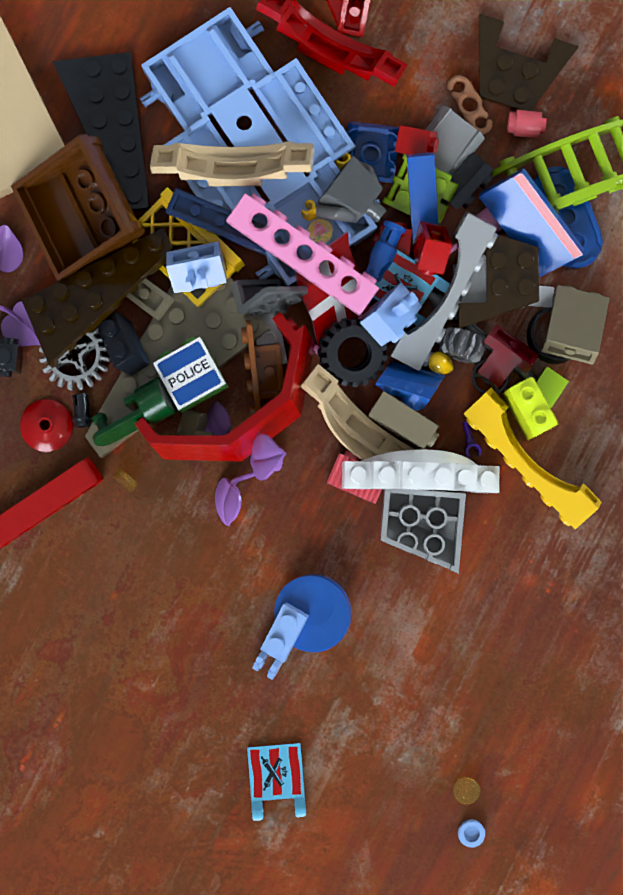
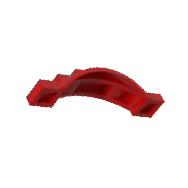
[256,0,408,87]

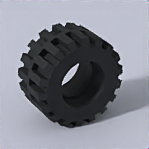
[317,318,388,387]

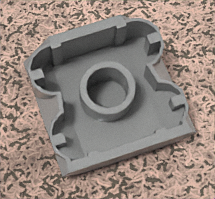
[425,106,485,175]

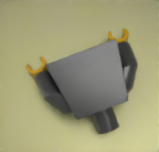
[301,153,386,223]

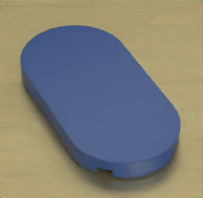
[534,166,603,269]

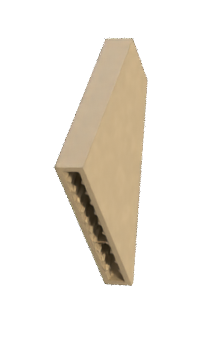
[0,17,65,198]

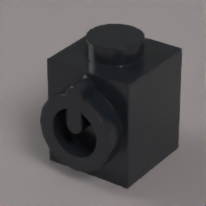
[0,337,23,377]

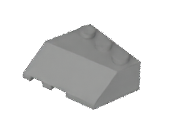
[380,489,466,574]

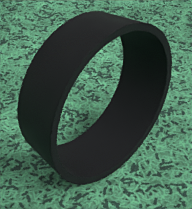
[526,307,571,364]

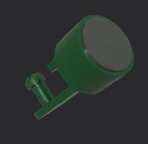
[92,377,177,446]

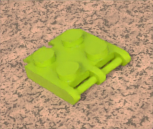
[382,154,459,223]

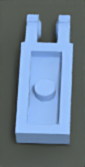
[253,602,309,680]

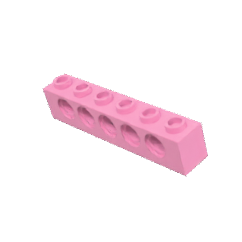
[227,193,379,316]

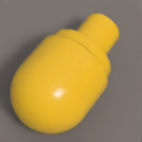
[428,352,454,375]

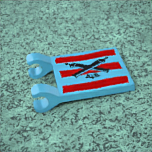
[373,250,450,326]
[247,743,306,821]

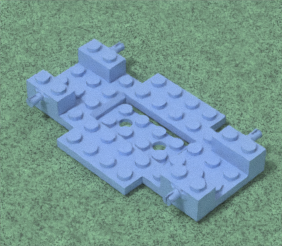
[139,7,380,287]

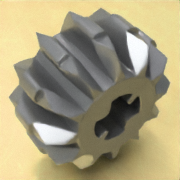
[439,327,485,364]

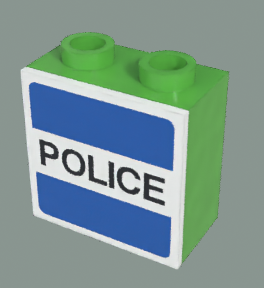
[153,337,229,413]

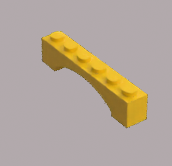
[464,388,602,529]

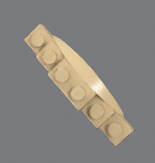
[150,141,314,186]
[300,364,416,460]

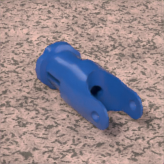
[366,220,407,283]

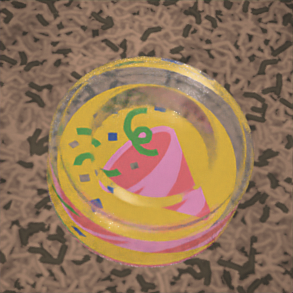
[307,217,334,244]

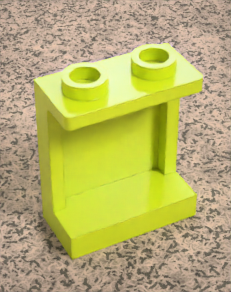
[502,377,558,440]

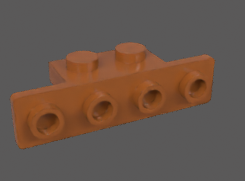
[241,320,284,417]

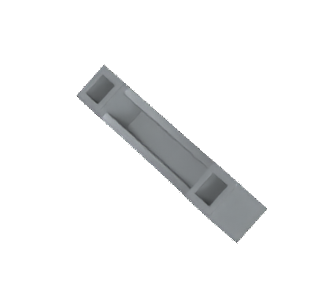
[390,211,498,371]

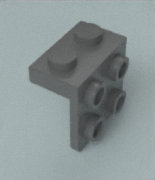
[231,279,308,316]

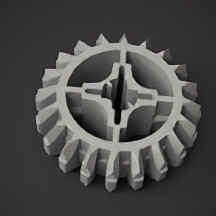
[39,328,111,391]

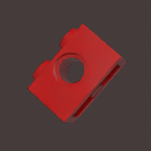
[412,221,452,275]

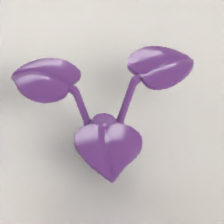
[0,225,40,346]
[205,401,286,526]

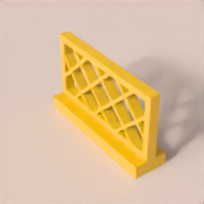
[133,187,245,308]

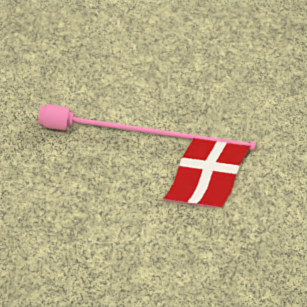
[295,207,502,354]

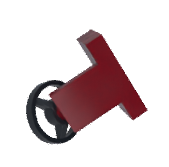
[472,324,539,394]

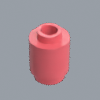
[507,110,547,139]

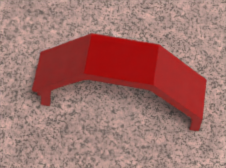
[135,312,315,461]

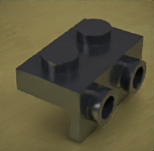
[450,153,494,210]

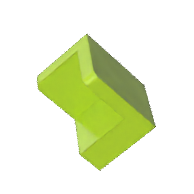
[536,367,569,408]

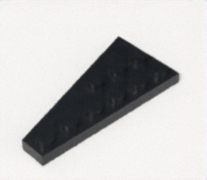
[53,52,150,211]

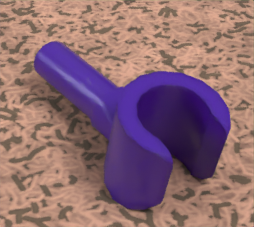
[462,421,481,458]

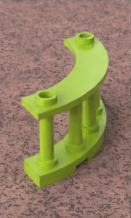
[492,116,623,213]

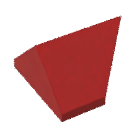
[326,0,371,37]

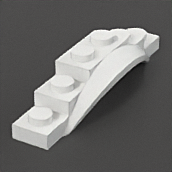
[342,449,500,493]

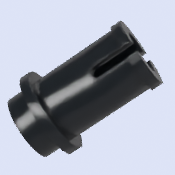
[72,393,93,428]

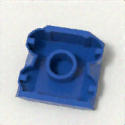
[347,122,399,183]
[375,362,445,411]

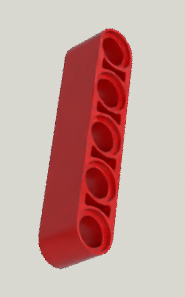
[0,457,104,549]

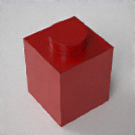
[395,125,439,155]

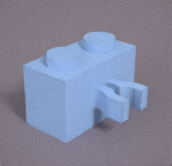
[166,241,227,293]
[360,283,422,346]

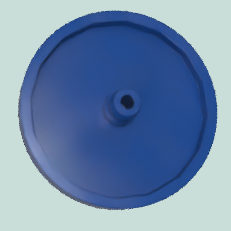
[274,574,352,652]

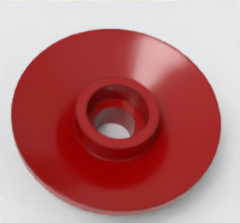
[20,399,73,452]

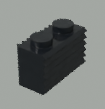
[97,312,149,376]

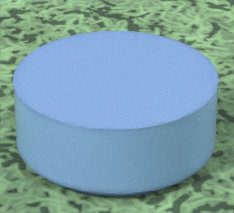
[458,819,485,847]

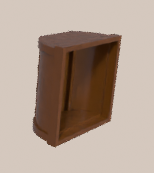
[11,134,145,281]

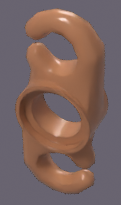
[447,75,493,134]

